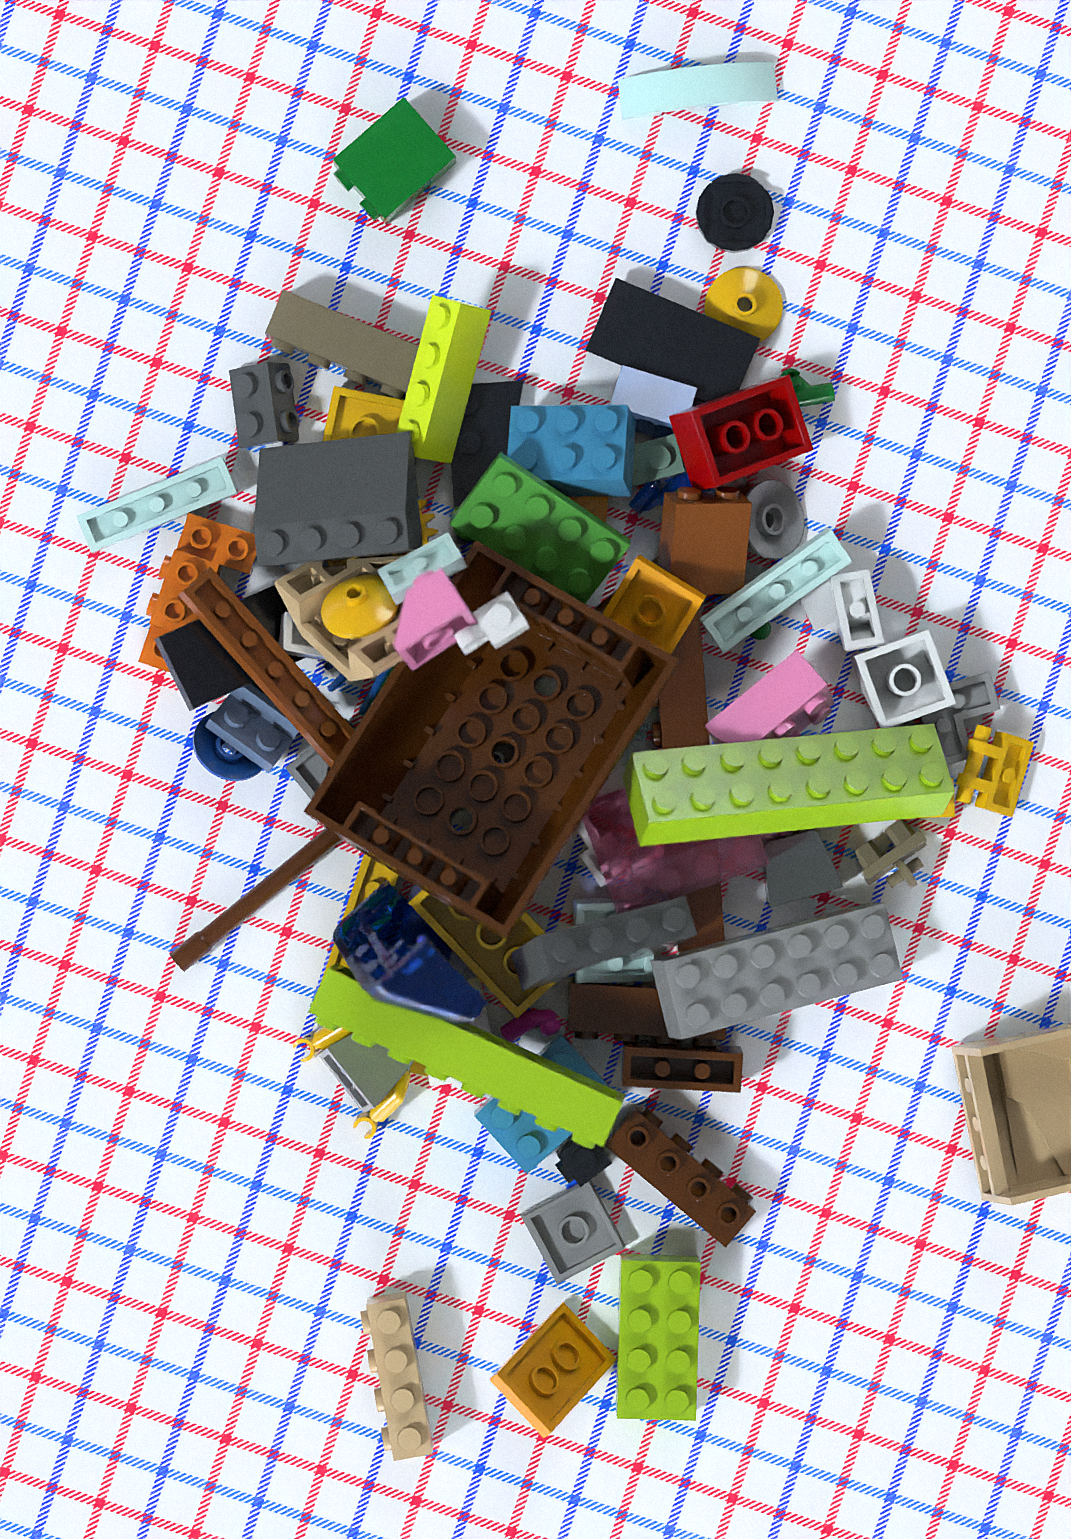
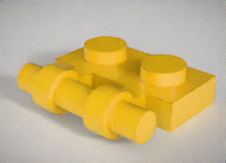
[955,724,1034,818]

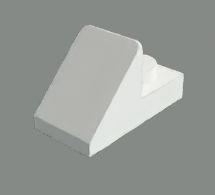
[830,569,885,652]

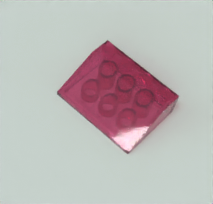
[582,788,769,915]

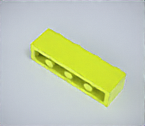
[396,295,492,464]

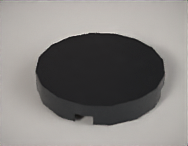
[695,173,774,253]

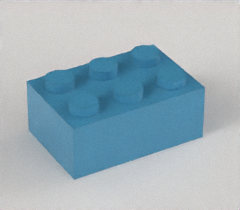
[507,405,636,497]
[474,1033,611,1174]

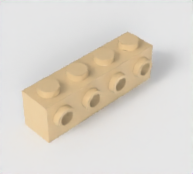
[360,1291,434,1461]

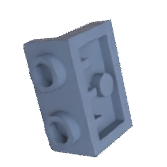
[205,684,299,773]

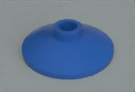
[193,711,262,781]

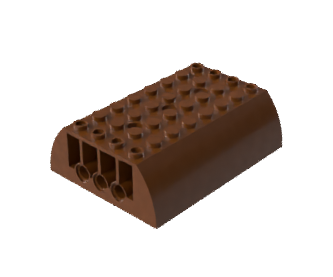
[303,540,680,939]

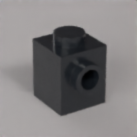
[555,1139,612,1187]

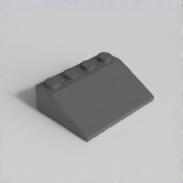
[254,431,423,567]

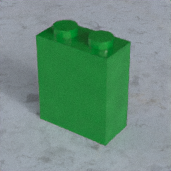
[333,97,457,225]

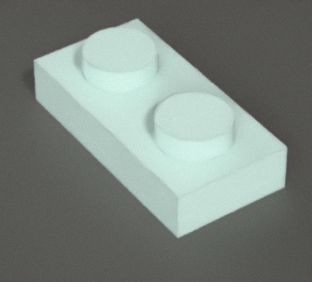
[377,533,467,605]

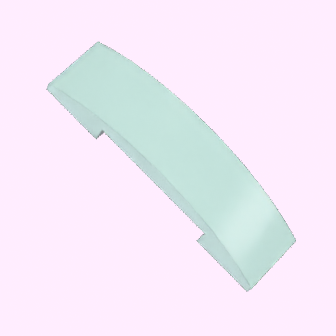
[618,62,778,120]

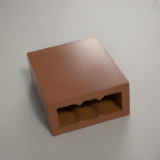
[658,486,752,595]

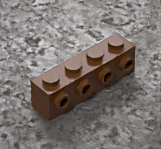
[605,1106,756,1248]

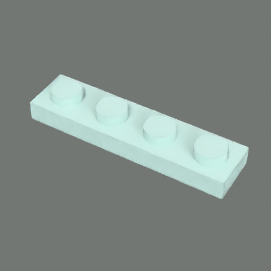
[76,456,238,553]
[699,527,852,653]

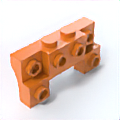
[138,513,257,672]

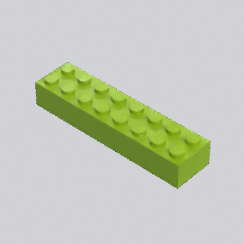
[622,723,955,846]
[308,963,626,1149]

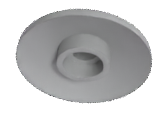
[746,480,805,559]

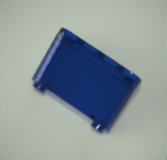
[333,880,488,1024]

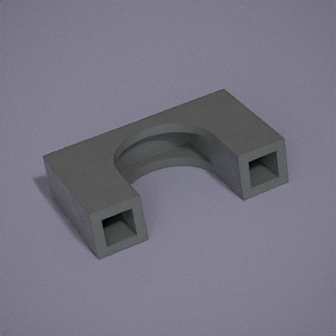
[511,896,697,991]

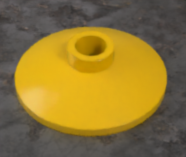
[704,267,783,343]
[321,575,399,639]

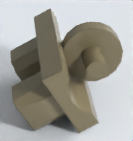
[855,819,927,888]

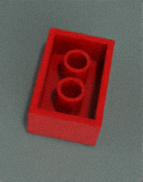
[669,375,814,490]

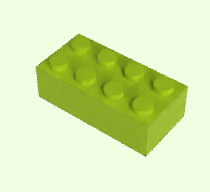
[615,1254,701,1421]

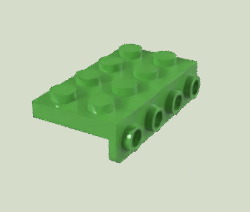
[450,452,631,604]

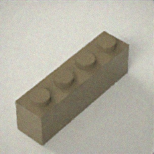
[265,289,419,400]

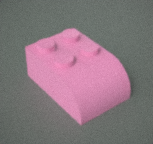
[704,650,835,744]

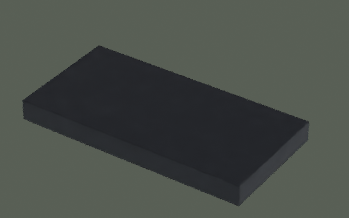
[585,278,761,402]
[155,585,305,712]

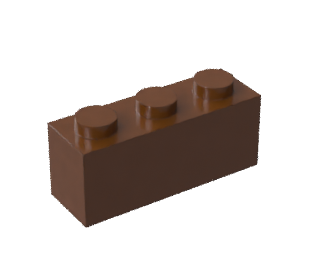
[621,1041,743,1093]

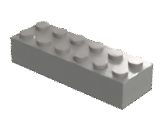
[650,902,903,1039]

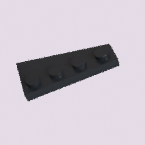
[451,380,524,544]

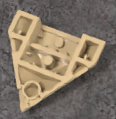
[275,555,405,681]

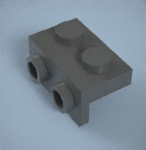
[229,362,299,448]

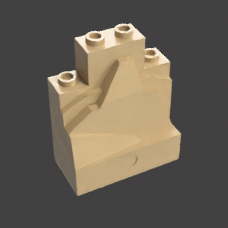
[951,1023,1071,1206]

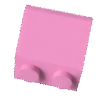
[394,568,478,671]

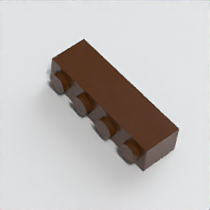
[567,981,726,1047]

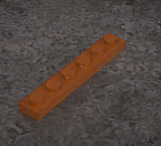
[179,567,355,768]

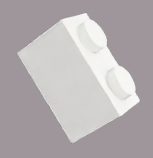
[850,629,956,728]

